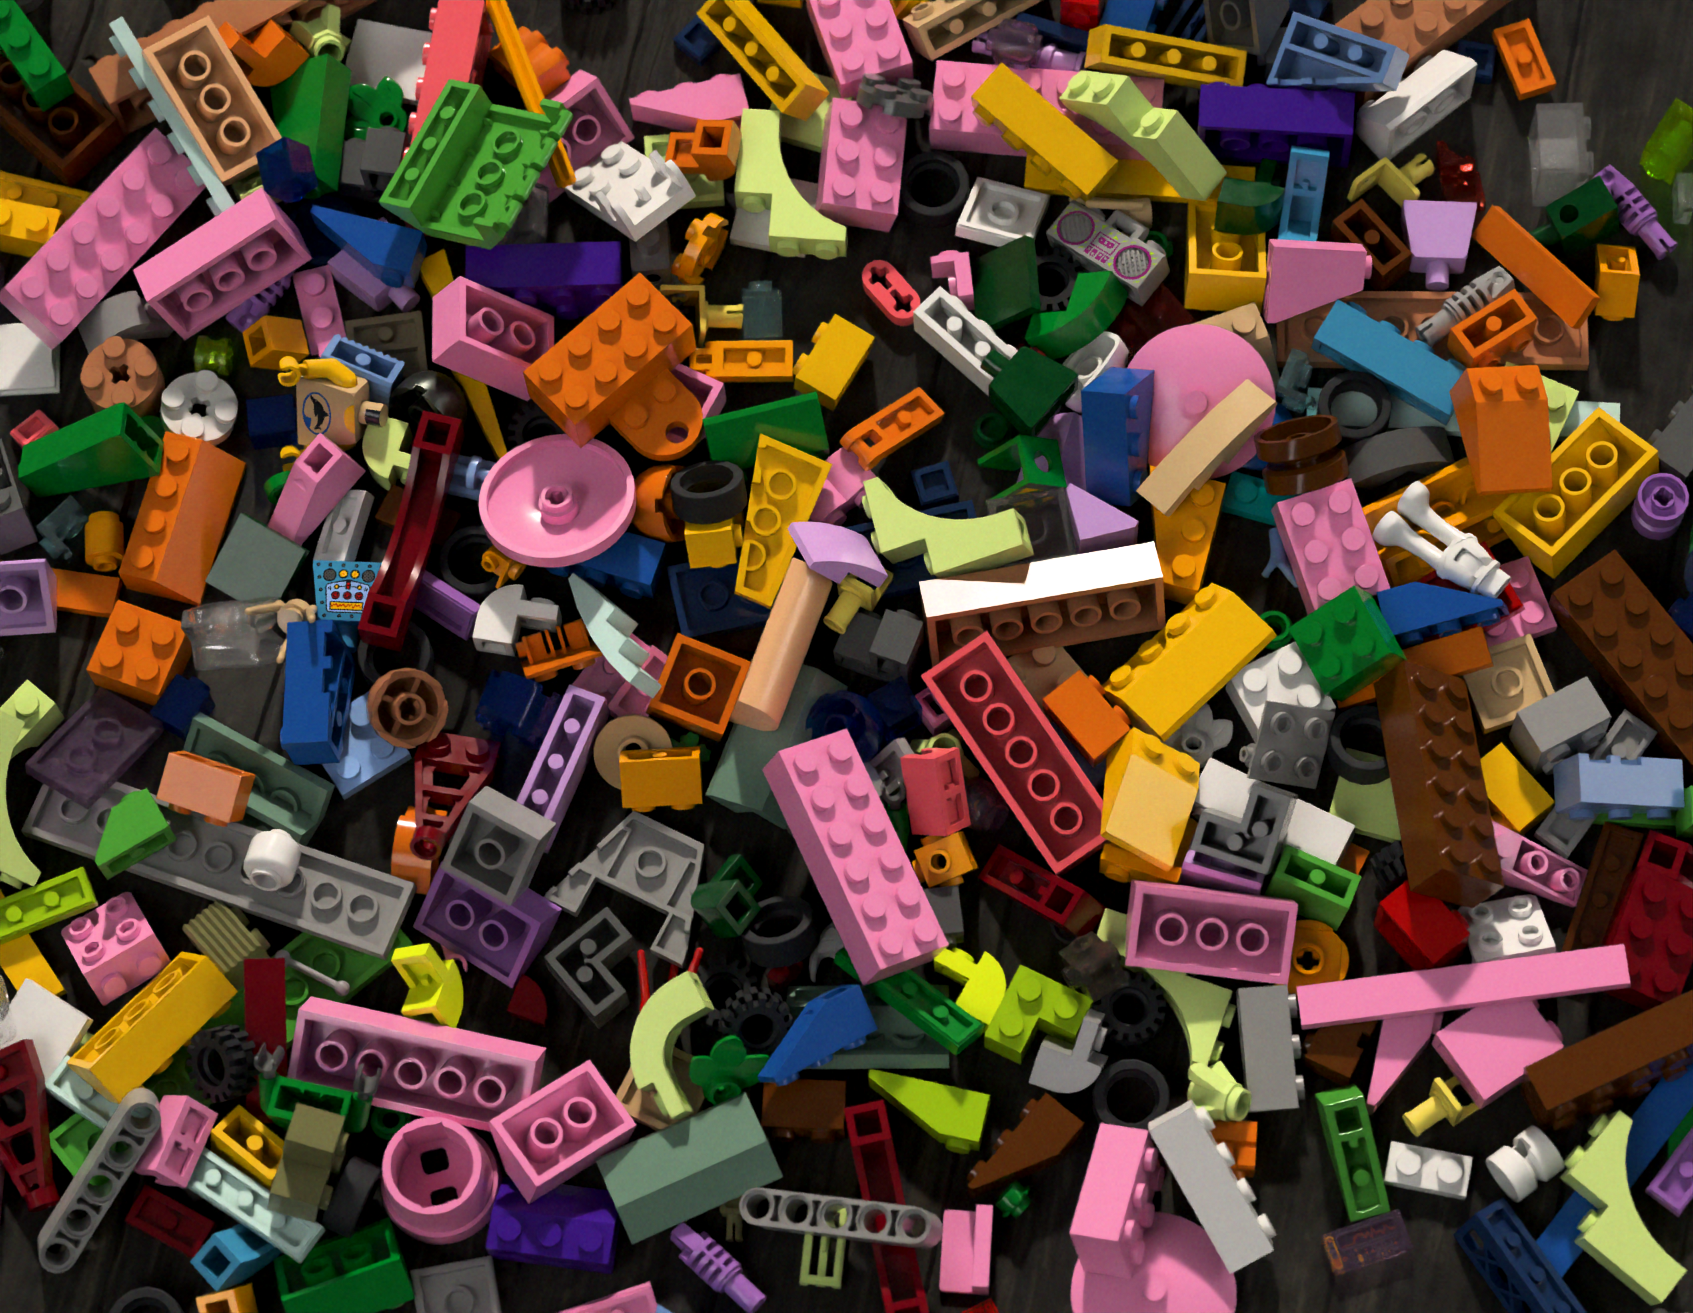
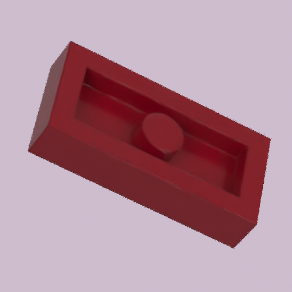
[124,1185,217,1259]

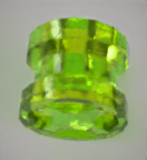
[195,335,233,375]

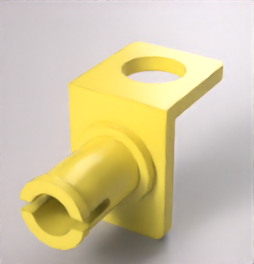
[1347,153,1434,208]
[659,285,743,347]
[823,569,893,634]
[1402,1076,1479,1137]

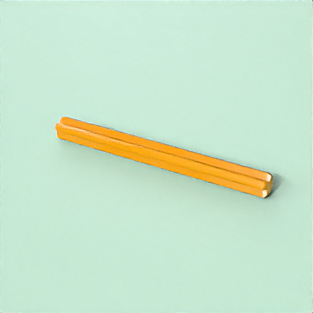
[485,0,576,188]

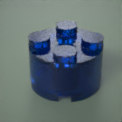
[474,669,563,751]

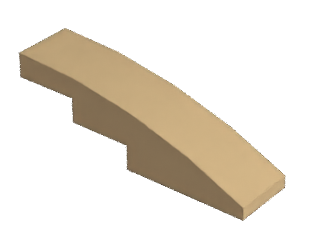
[1136,379,1278,518]

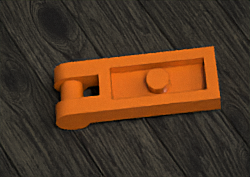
[839,387,945,471]

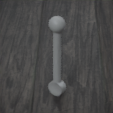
[275,950,350,996]

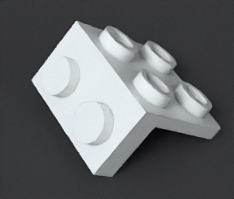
[1458,894,1556,964]

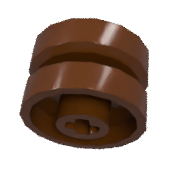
[1254,415,1349,496]

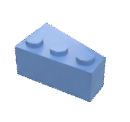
[1266,12,1410,92]
[1553,753,1685,820]

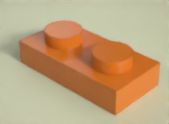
[1492,18,1556,101]

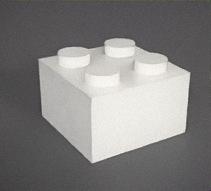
[1226,641,1336,742]

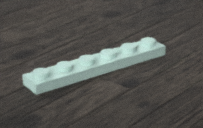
[109,16,235,217]

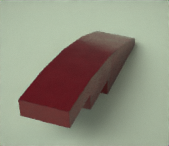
[243,958,287,1123]

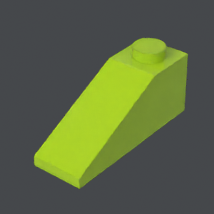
[868,1069,990,1154]

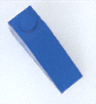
[311,205,428,288]

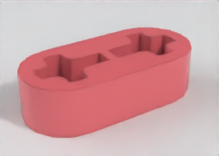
[862,260,920,326]

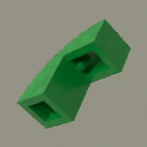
[1025,271,1128,360]

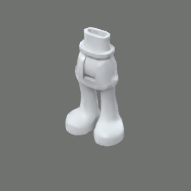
[1372,481,1511,598]

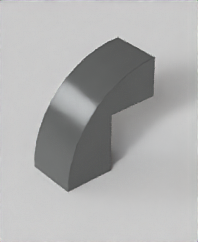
[1341,426,1455,490]

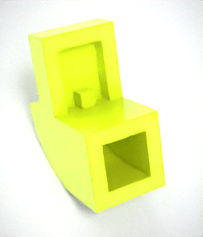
[391,943,463,1028]
[934,948,1006,1033]

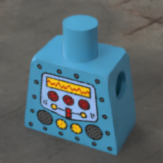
[313,560,382,653]

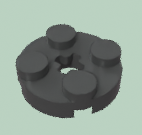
[856,73,934,118]

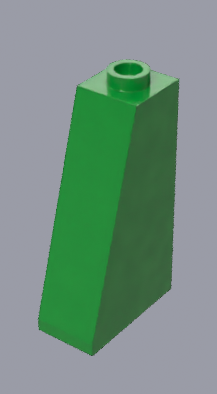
[270,54,352,199]
[18,402,164,498]

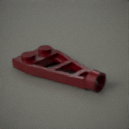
[410,732,501,860]
[0,1039,60,1213]

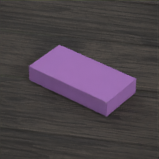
[414,570,481,641]

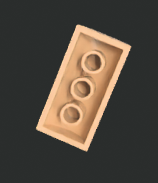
[141,15,288,186]
[729,557,833,731]

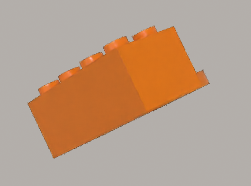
[523,272,704,461]

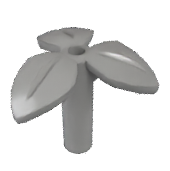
[809,921,844,983]

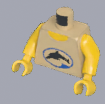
[277,356,388,471]

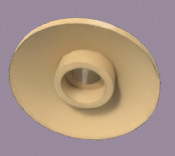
[594,714,673,790]

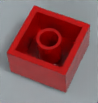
[1373,880,1471,971]

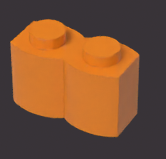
[487,26,571,98]

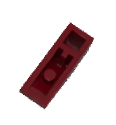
[978,844,1106,942]

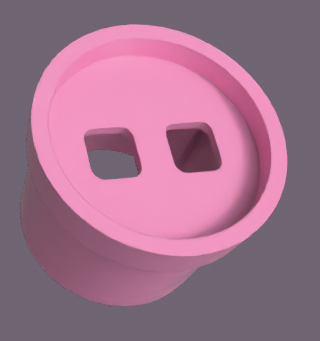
[381,1117,503,1245]

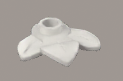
[1160,703,1233,768]

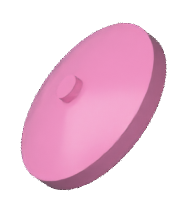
[1127,324,1276,479]
[479,434,637,567]
[1071,1212,1237,1313]

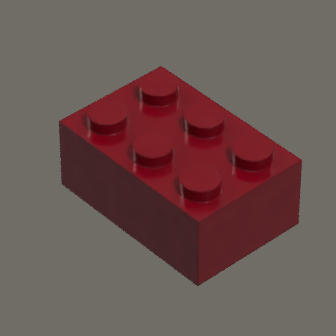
[1600,866,1693,1011]

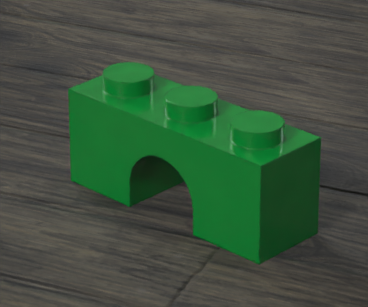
[0,0,75,112]

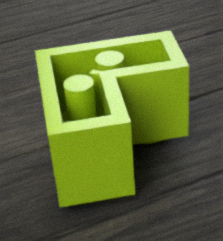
[984,964,1093,1065]

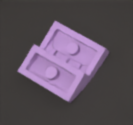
[787,522,888,588]

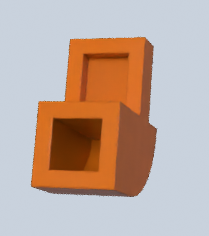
[218,19,310,87]
[665,119,742,181]
[391,806,448,895]

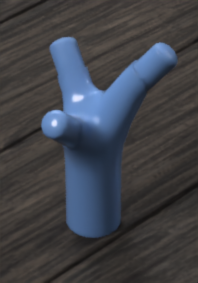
[1262,527,1298,588]

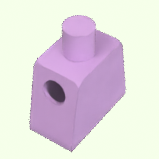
[1400,200,1477,291]
[327,217,420,312]

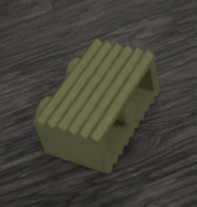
[182,899,271,991]

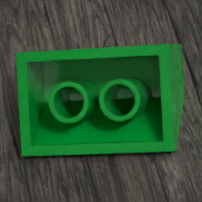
[702,391,830,486]
[273,1217,415,1313]

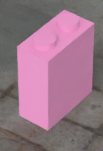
[1432,1000,1564,1110]

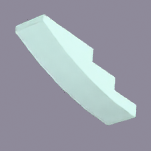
[568,573,662,698]

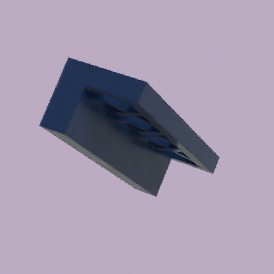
[1453,1197,1586,1313]

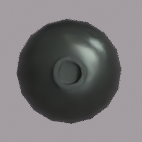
[390,370,468,438]

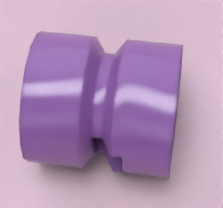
[1631,473,1689,540]

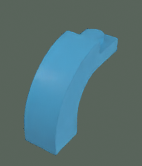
[1278,146,1330,241]
[190,1223,282,1292]

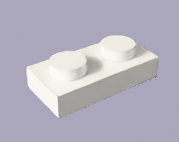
[313,490,374,562]
[1384,1141,1473,1200]

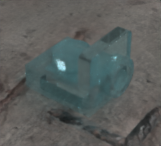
[741,281,782,338]
[1275,348,1317,413]
[36,495,88,564]

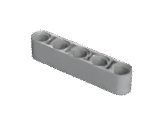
[38,1088,161,1273]
[739,1188,943,1249]

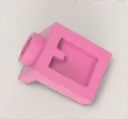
[930,250,975,310]

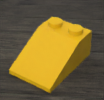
[1184,200,1267,314]
[1100,727,1200,872]

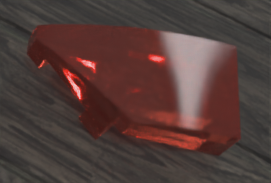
[1436,141,1486,212]

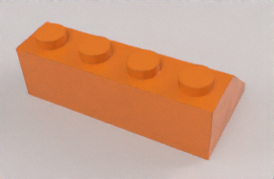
[118,431,247,607]

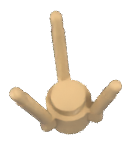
[1069,197,1152,238]
[245,599,317,664]

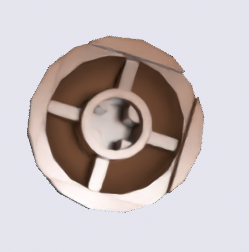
[366,668,449,749]

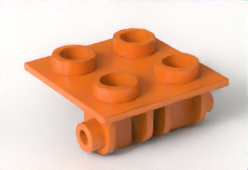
[515,618,603,682]

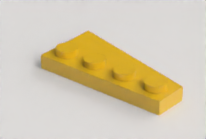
[734,433,832,609]

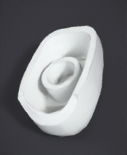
[1062,331,1130,413]

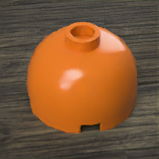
[631,465,685,543]

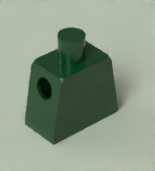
[1529,175,1620,256]
[980,346,1078,437]

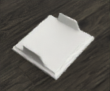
[0,323,60,397]

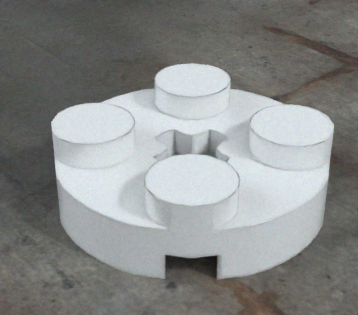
[160,370,238,446]

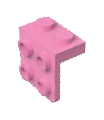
[61,892,171,1006]

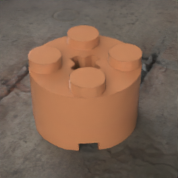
[80,336,165,418]

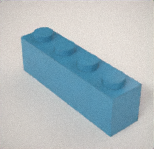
[1311,299,1466,425]

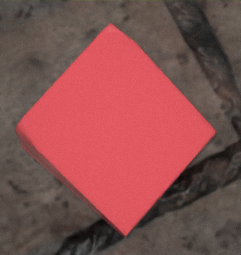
[10,409,59,449]

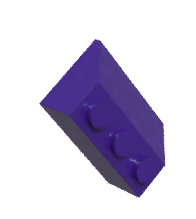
[486,1177,621,1274]

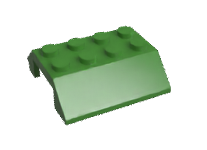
[379,79,574,250]

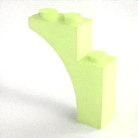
[1059,70,1227,201]
[734,108,847,260]
[862,477,1034,578]
[0,710,41,889]
[1092,908,1237,1067]
[1560,1110,1687,1305]

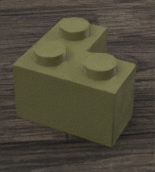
[267,1103,349,1223]

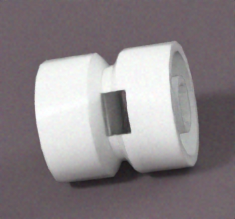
[1486,1125,1565,1203]

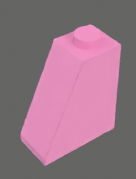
[1262,239,1372,324]

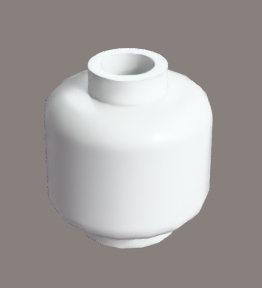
[243,829,301,891]

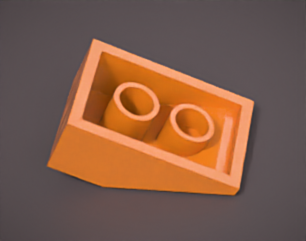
[1449,365,1553,495]

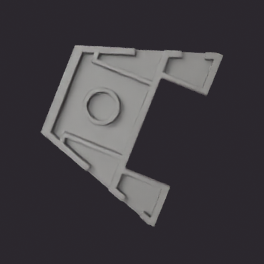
[544,811,705,969]

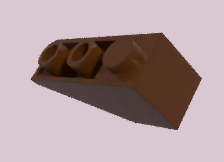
[967,1093,1084,1198]

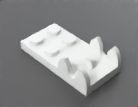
[564,141,696,242]

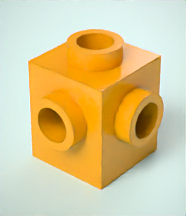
[912,831,979,888]

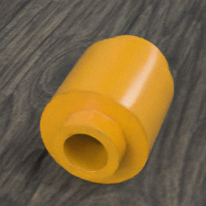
[84,511,124,572]

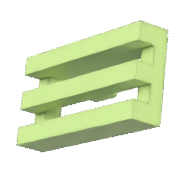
[799,1208,847,1289]

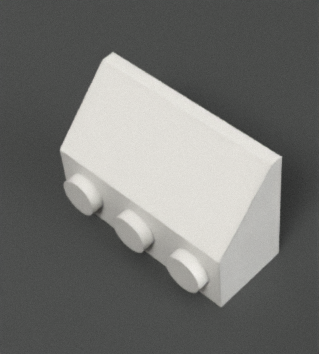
[1355,49,1477,160]

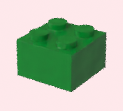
[1289,586,1407,702]

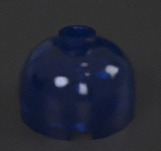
[805,690,885,763]

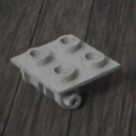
[1239,700,1335,789]

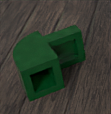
[1214,158,1285,235]
[691,854,763,938]

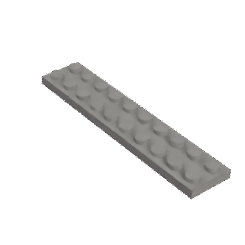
[21,761,417,960]

